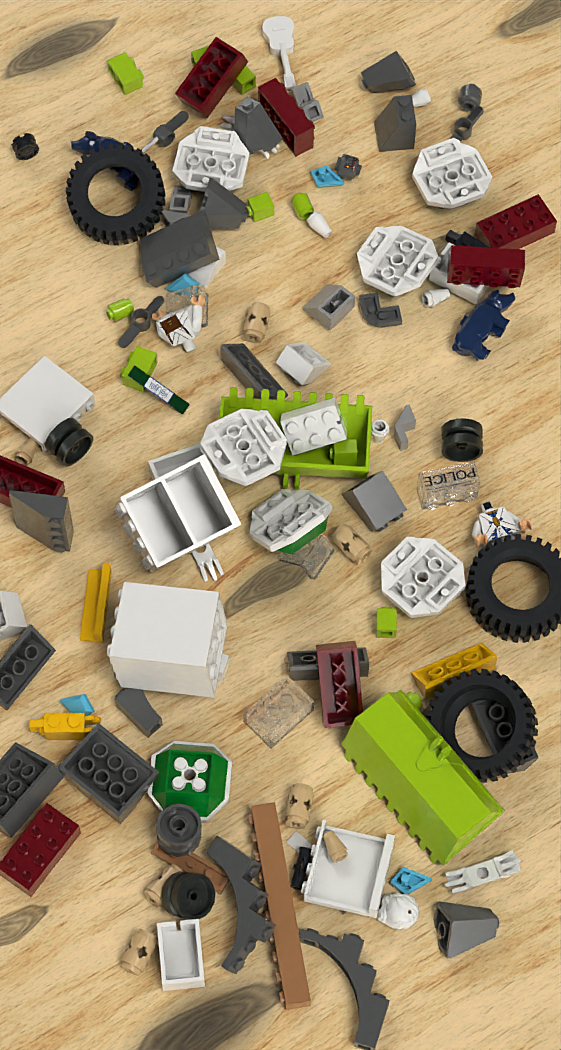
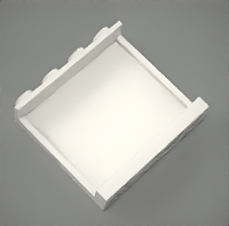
[0,356,95,453]
[301,820,395,918]

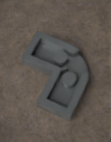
[359,292,402,327]

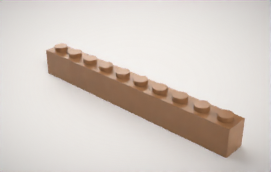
[248,802,311,1010]

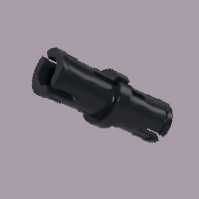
[290,847,312,890]

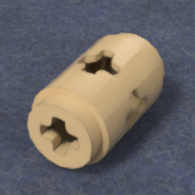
[243,302,271,343]
[332,524,372,564]
[284,783,314,829]
[144,864,184,908]
[120,929,158,976]

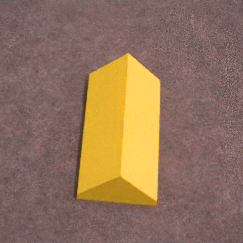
[411,642,497,699]

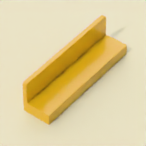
[80,563,112,643]

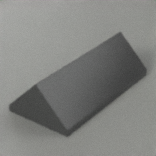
[220,343,288,400]
[0,624,56,710]
[288,647,369,681]
[472,700,539,774]

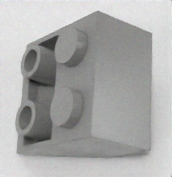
[303,284,355,330]

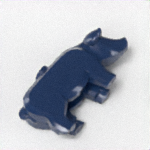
[71,131,144,191]
[452,290,515,360]

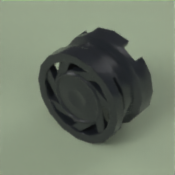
[11,133,39,160]

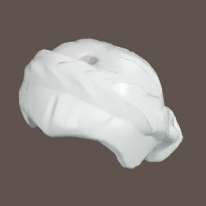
[377,893,419,929]

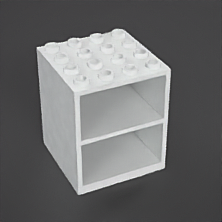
[114,454,241,573]
[107,582,228,698]

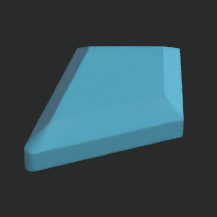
[310,165,344,187]
[165,273,200,298]
[59,694,95,716]
[390,867,432,895]

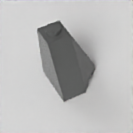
[361,51,416,93]
[234,96,283,155]
[199,178,248,229]
[434,901,499,959]

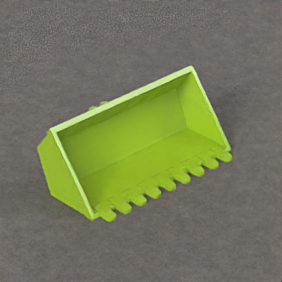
[219,387,372,489]
[341,690,505,866]

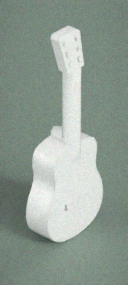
[262,16,296,90]

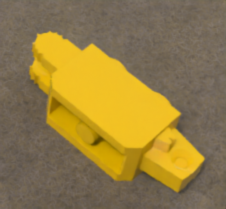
[29,713,101,740]

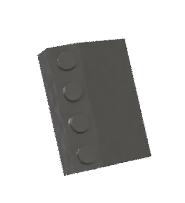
[140,210,220,288]
[9,490,74,553]
[58,723,159,824]
[0,742,64,838]

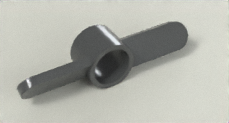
[450,106,484,143]
[141,111,189,153]
[118,296,165,348]

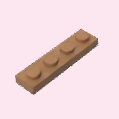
[151,842,230,894]

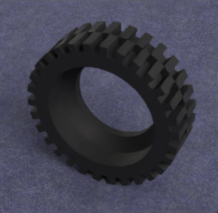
[66,143,166,245]
[466,534,561,643]
[426,669,538,783]

